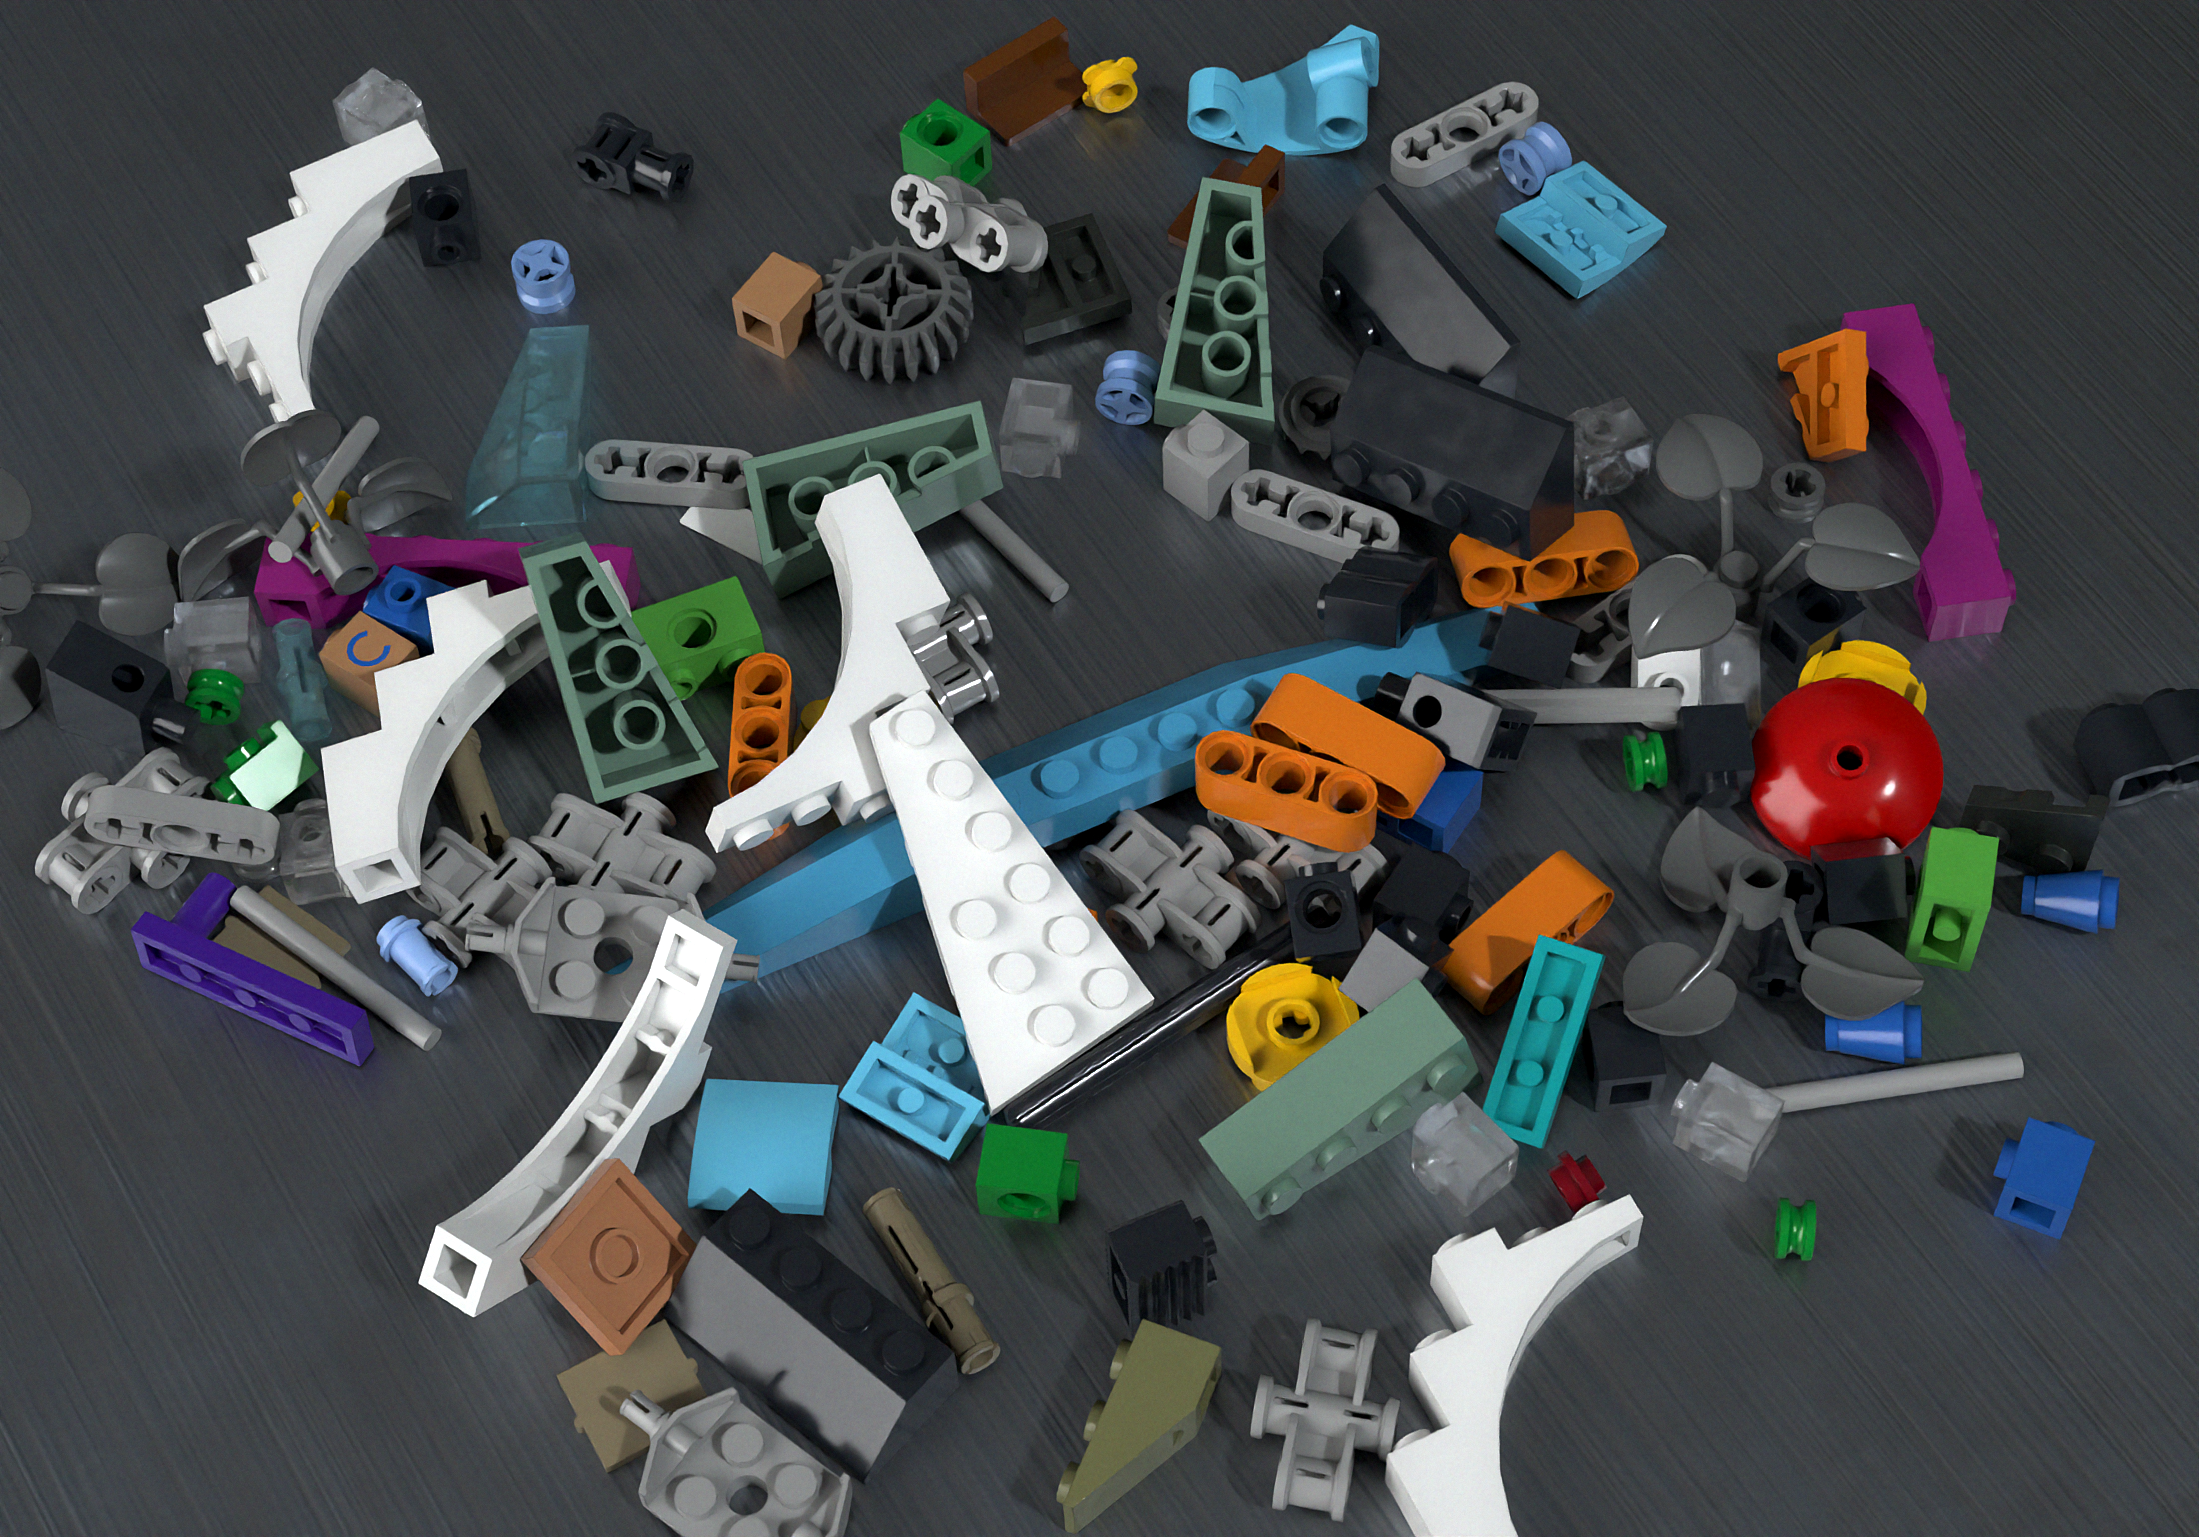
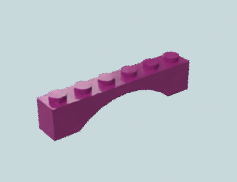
[1840,303,2016,642]
[254,531,641,630]

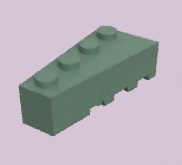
[1154,177,1275,446]
[742,400,1004,600]
[518,531,719,804]
[1198,977,1484,1221]

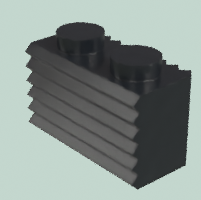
[1104,1200,1218,1339]

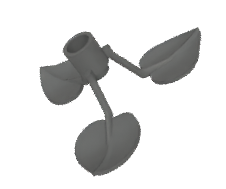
[178,409,452,608]
[1628,414,1920,660]
[0,467,185,730]
[1622,806,1925,1036]

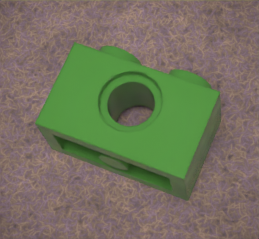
[631,576,765,701]
[1904,827,1999,972]

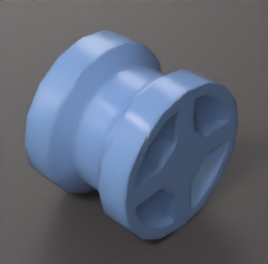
[1499,121,1572,195]
[511,239,576,314]
[1095,350,1161,425]

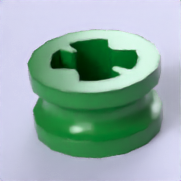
[184,669,245,725]
[1623,731,1668,792]
[1774,1197,1816,1262]

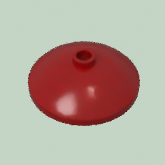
[1749,678,1944,861]

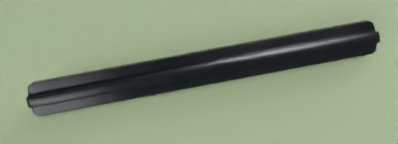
[1003,905,1335,1130]

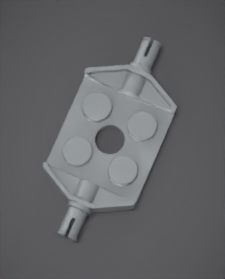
[465,877,760,1023]
[620,1387,853,1537]

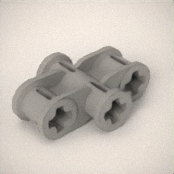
[891,174,1048,273]
[907,592,1000,725]
[35,747,216,914]
[1207,789,1392,922]
[526,792,717,901]
[1078,809,1263,970]
[405,826,552,969]
[1251,1317,1401,1522]

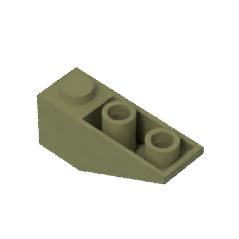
[1056,1319,1222,1534]

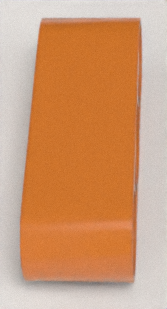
[1449,510,1639,608]
[728,652,798,841]
[1250,673,1446,819]
[1195,730,1378,853]
[1441,850,1615,1016]

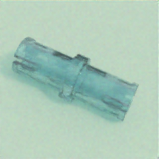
[272,618,332,742]

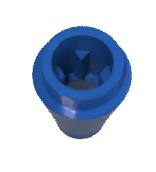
[2021,869,2120,935]
[1825,1000,1922,1065]

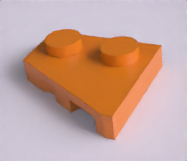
[1778,329,1869,463]

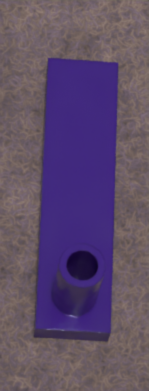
[130,872,375,1067]

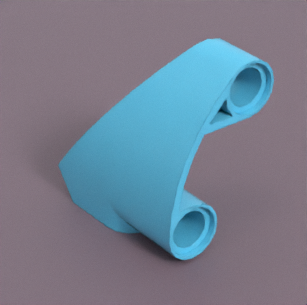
[1187,24,1379,156]

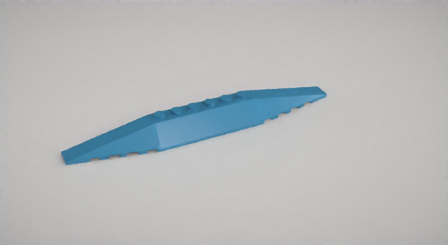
[605,602,1539,994]

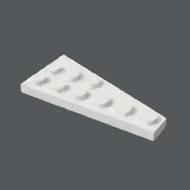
[869,689,1155,1117]

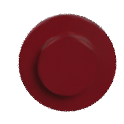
[1547,1150,1607,1215]

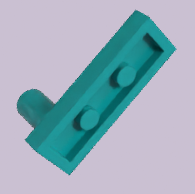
[1477,934,1606,1149]

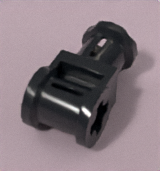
[570,112,694,202]
[1747,860,1824,1002]

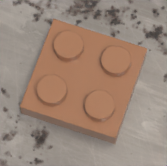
[520,1158,697,1356]

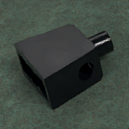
[45,620,201,757]
[1374,672,1538,772]

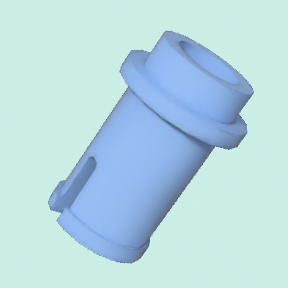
[377,915,458,997]

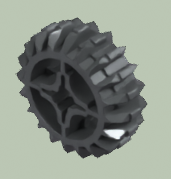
[814,236,974,385]

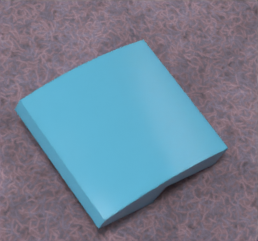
[1495,160,1667,299]
[838,992,991,1163]
[688,1079,840,1215]

